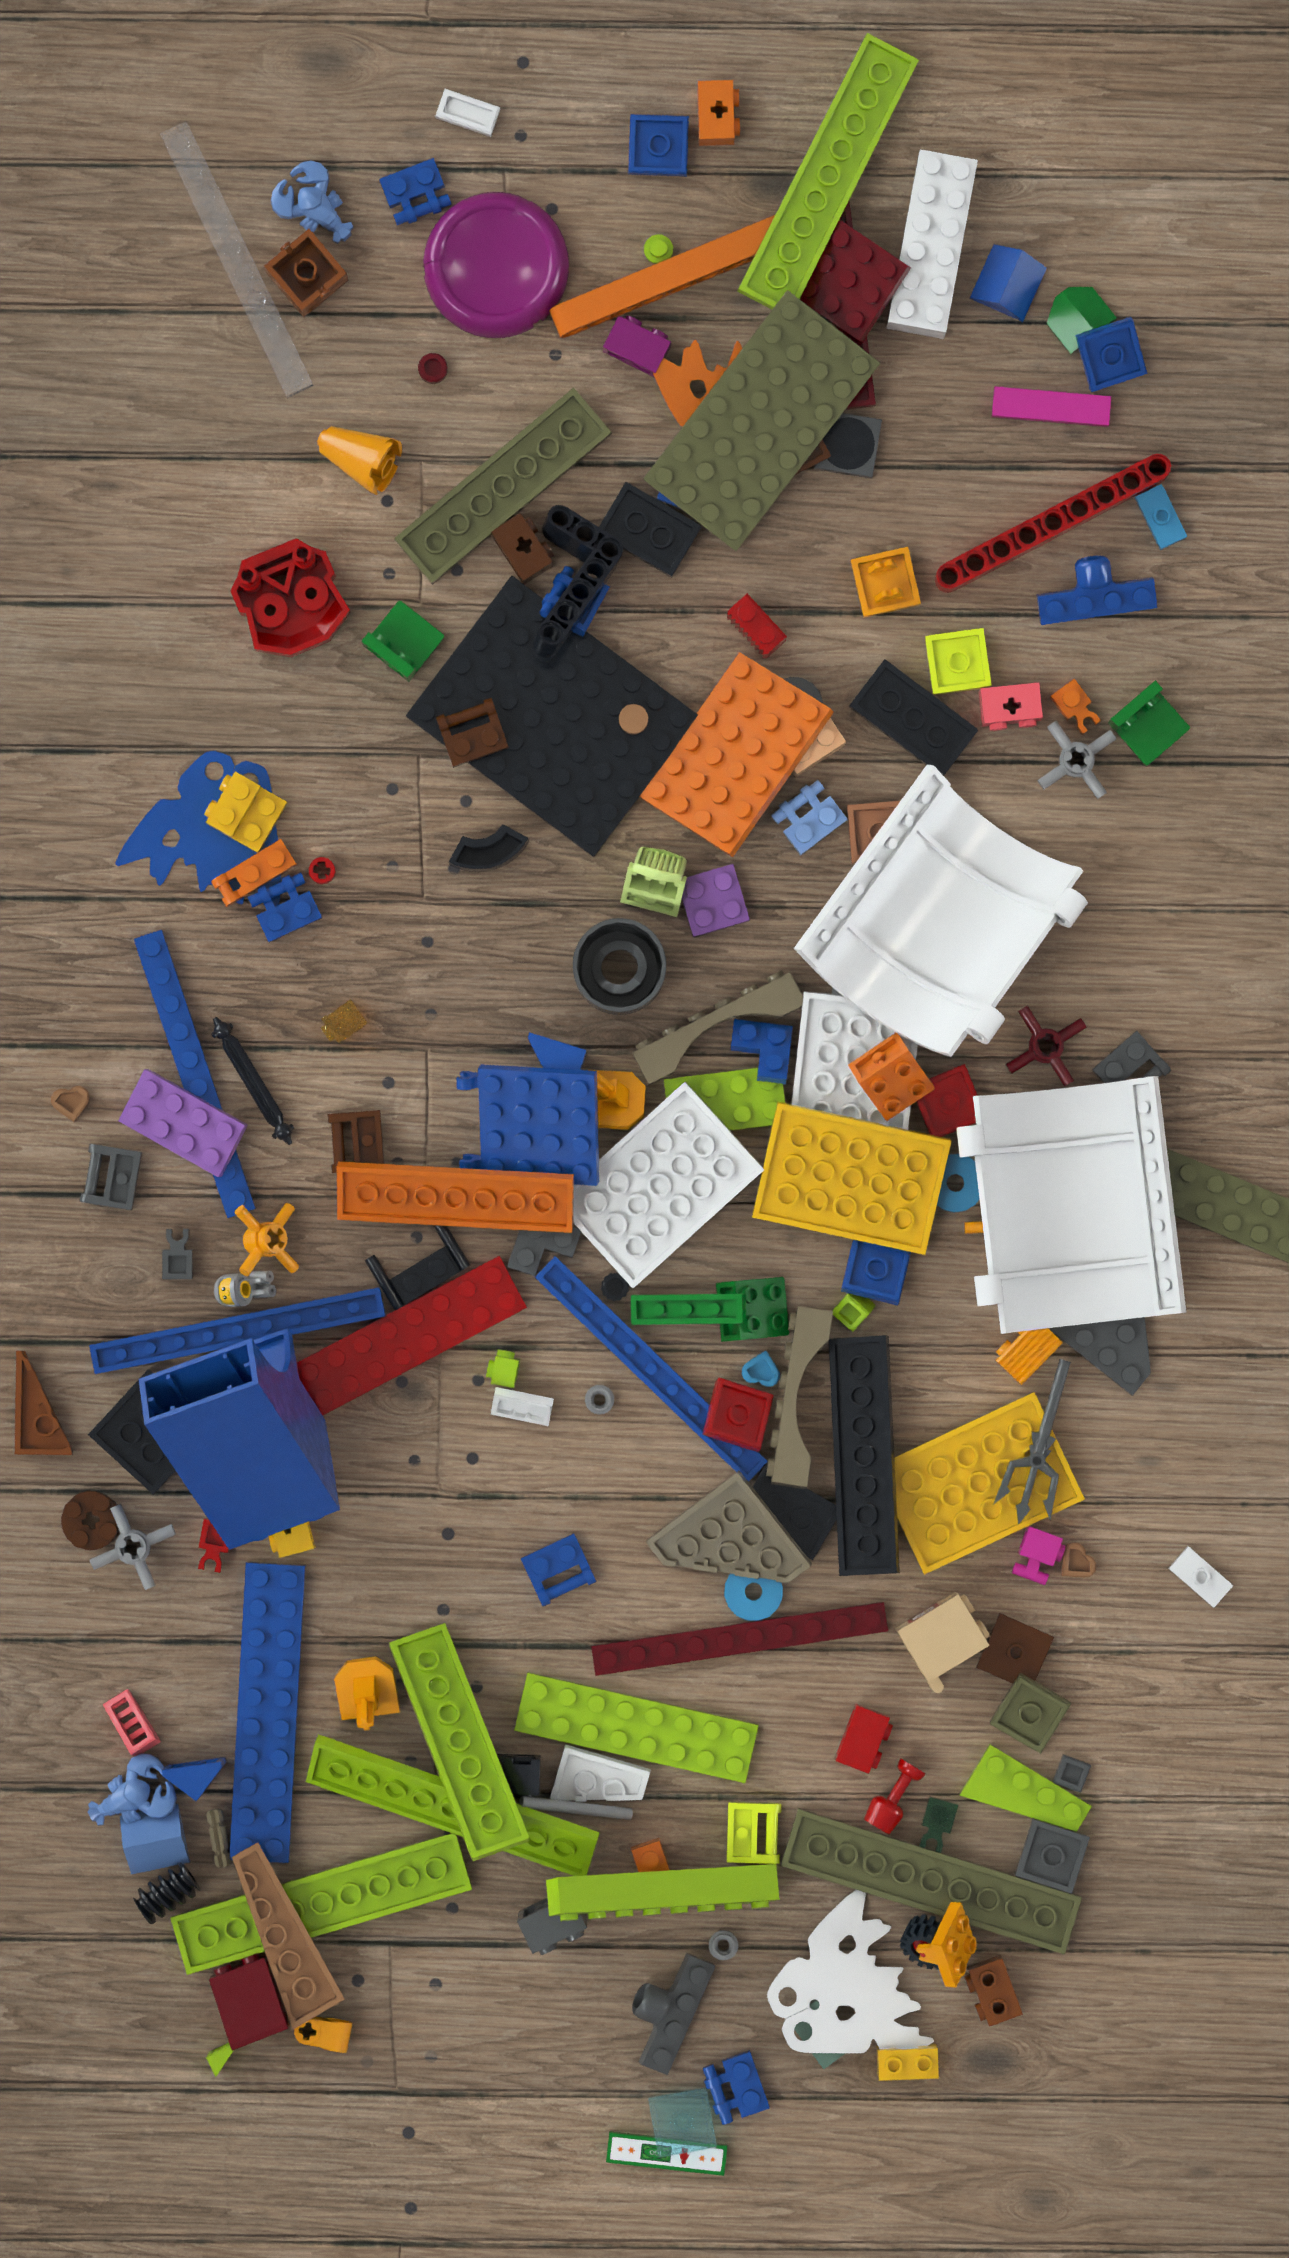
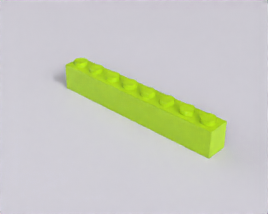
[546,1864,780,1921]

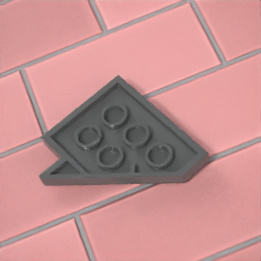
[1048,1317,1151,1396]

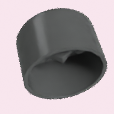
[573,918,666,1015]

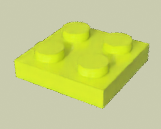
[925,628,992,695]

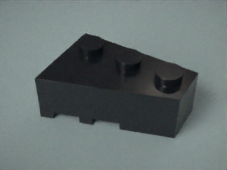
[497,1754,541,1798]

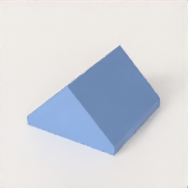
[120,1804,190,1874]

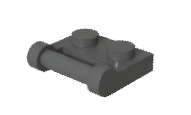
[1092,1031,1172,1083]
[80,1144,142,1211]

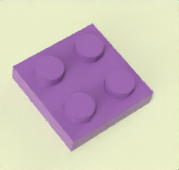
[682,864,750,938]

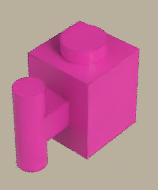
[1011,1526,1066,1585]

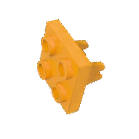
[850,547,921,618]

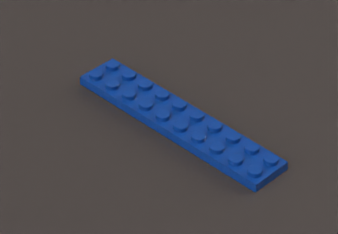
[230,1562,306,1863]

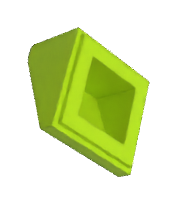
[832,1293,876,1332]
[206,2042,234,2077]

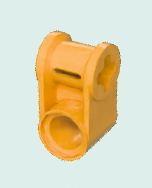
[294,2016,353,2053]

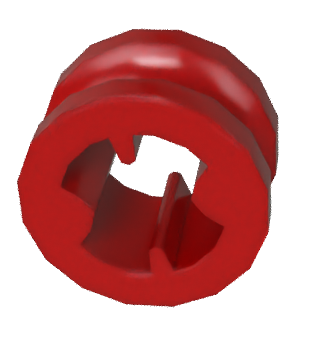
[309,857,336,885]

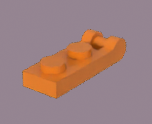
[211,839,297,907]

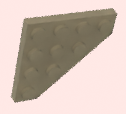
[646,1470,812,1583]

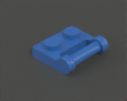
[521,1533,597,1607]

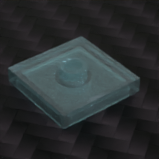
[648,2088,717,2158]

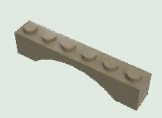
[633,970,803,1086]
[766,1306,833,1489]

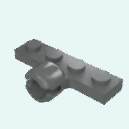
[632,1953,715,2075]

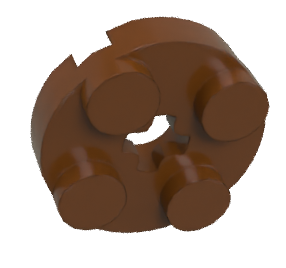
[61,1491,119,1550]

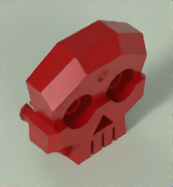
[230,538,351,658]

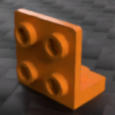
[848,1033,935,1121]

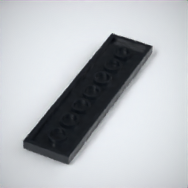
[829,1335,900,1576]

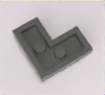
[507,1227,581,1276]

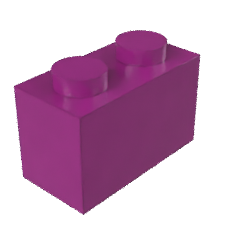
[603,315,671,378]

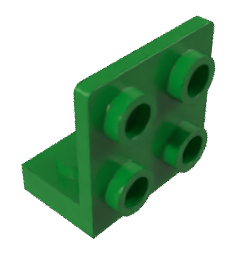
[361,601,444,682]
[1108,680,1190,766]
[716,1277,790,1342]

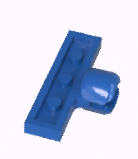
[1036,556,1157,625]

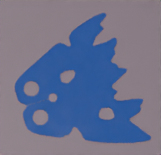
[115,751,281,906]

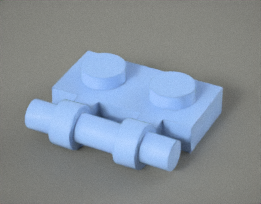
[771,780,848,855]

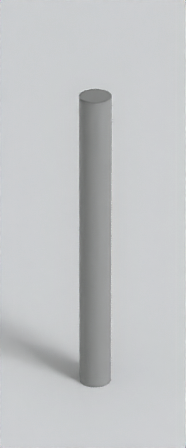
[519,1796,633,1820]

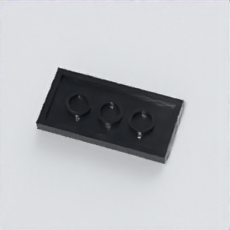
[849,659,978,776]

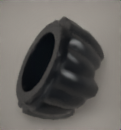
[601,1273,629,1301]

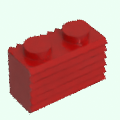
[727,593,787,659]

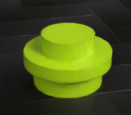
[644,234,673,264]

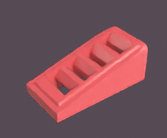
[103,1689,161,1756]

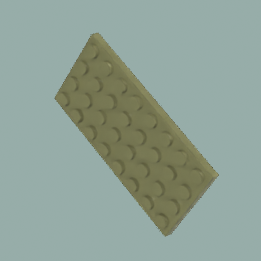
[643,290,880,551]

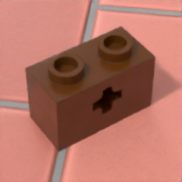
[491,513,554,585]

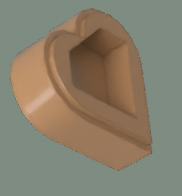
[51,1086,90,1123]
[1061,1542,1097,1578]

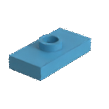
[1135,484,1187,550]

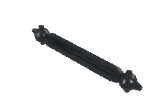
[211,1017,294,1145]

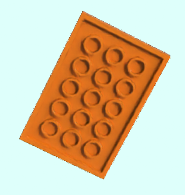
[639,652,834,858]

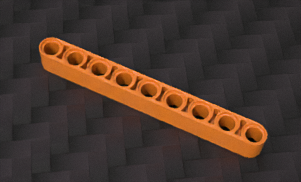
[549,215,775,338]

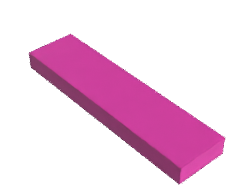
[991,386,1111,427]

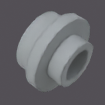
[585,1385,614,1414]
[709,1930,738,1960]

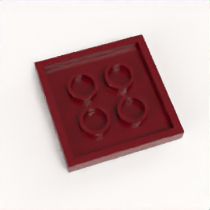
[800,219,911,343]

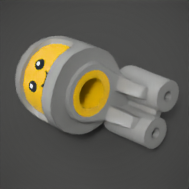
[214,1271,276,1307]

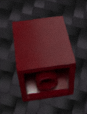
[209,1953,290,2051]

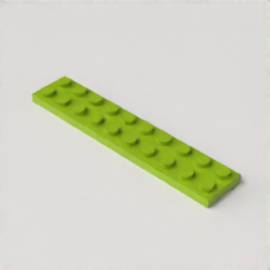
[737,33,919,309]
[306,1734,600,1876]
[170,1833,473,1975]

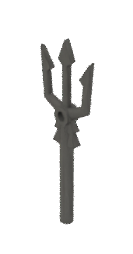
[993,1359,1071,1525]

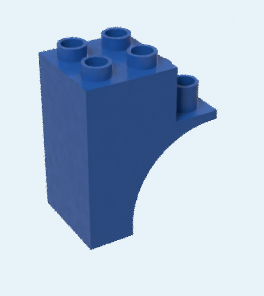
[139,1328,340,1550]

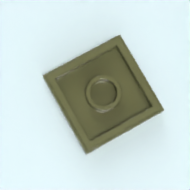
[990,1673,1071,1754]

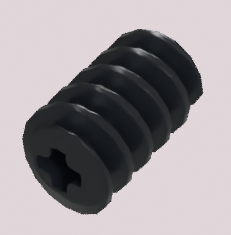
[133,1862,200,1924]

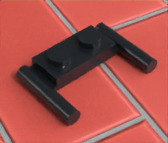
[365,1225,471,1310]

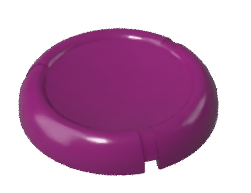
[423,192,569,338]

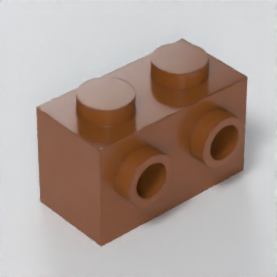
[964,1955,1023,2027]

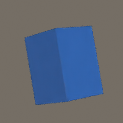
[969,244,1047,322]
[162,1757,226,1801]

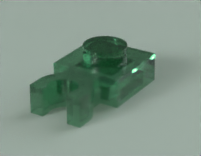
[919,1796,958,1853]

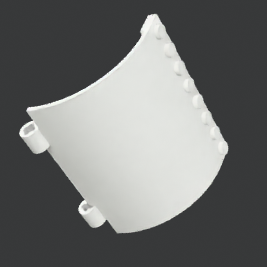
[794,764,1088,1057]
[956,1076,1186,1334]

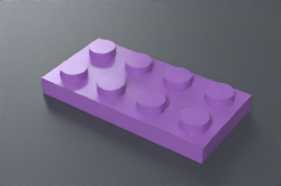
[118,1069,248,1177]

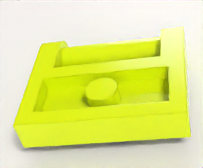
[727,1802,782,1864]

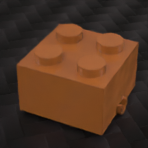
[264,229,349,317]

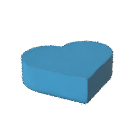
[742,1350,780,1387]

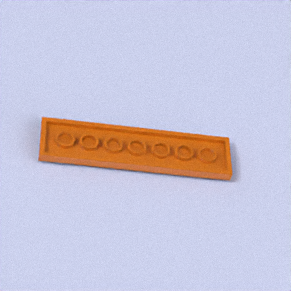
[337,1161,574,1233]

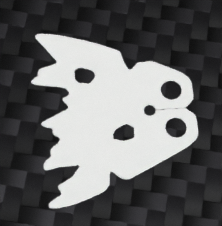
[767,1890,934,2053]

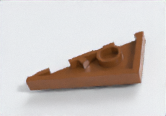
[15,1351,73,1455]

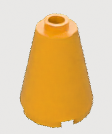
[317,426,402,495]

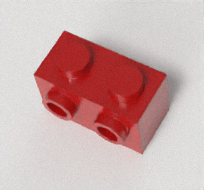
[834,1703,893,1774]

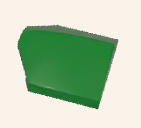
[1046,287,1117,355]

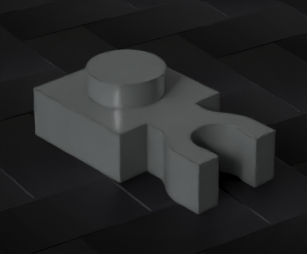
[162,1229,193,1280]

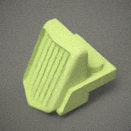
[620,847,687,917]

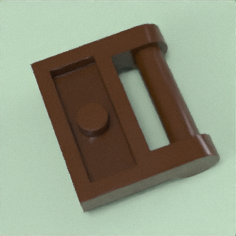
[436,698,509,768]
[327,1110,384,1173]

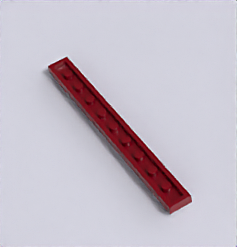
[591,1602,888,1676]

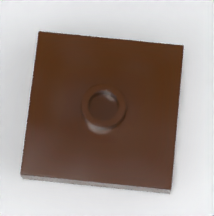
[976,1613,1054,1684]

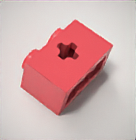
[979,682,1043,731]

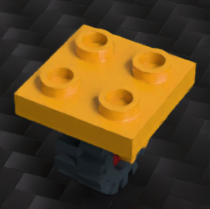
[900,1902,977,1988]

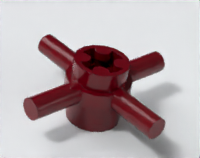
[1005,1005,1087,1087]

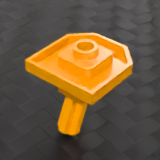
[588,1070,646,1130]
[334,1656,401,1731]

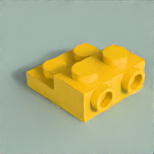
[204,771,288,853]

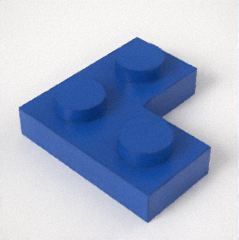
[730,1019,793,1084]

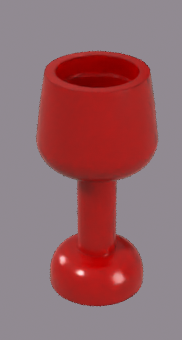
[864,1758,926,1835]

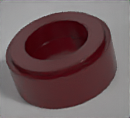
[418,353,448,384]

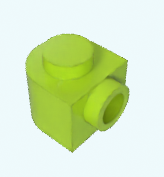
[486,1349,521,1389]

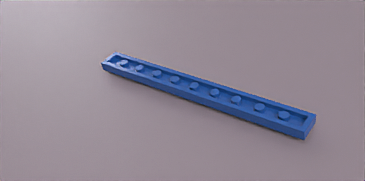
[134,930,256,1218]
[535,1256,768,1482]
[89,1287,386,1374]

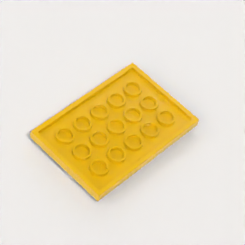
[752,1102,952,1255]
[894,1392,1085,1575]

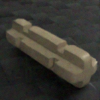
[206,1808,231,1868]

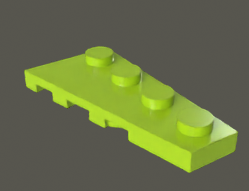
[959,1744,1092,1832]

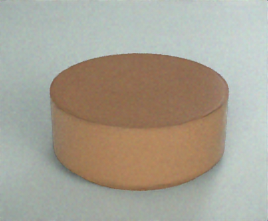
[619,704,648,735]

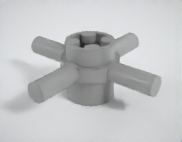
[1037,721,1116,799]
[90,1504,176,1590]

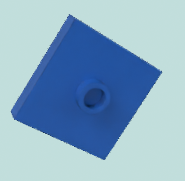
[628,114,689,177]
[1075,317,1147,392]
[841,1240,911,1306]

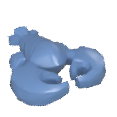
[271,160,354,244]
[88,1753,177,1826]

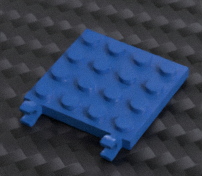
[456,1064,599,1186]

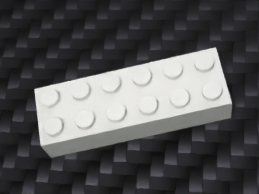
[886,149,978,339]

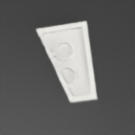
[550,1744,651,1802]

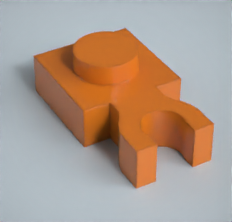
[1050,679,1101,735]

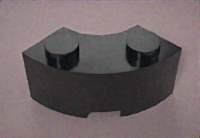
[449,824,529,872]

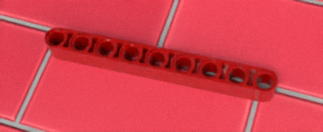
[935,454,1171,593]

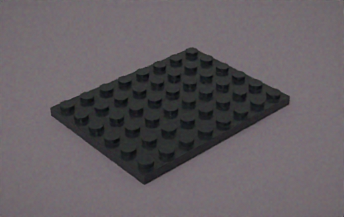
[406,576,698,858]

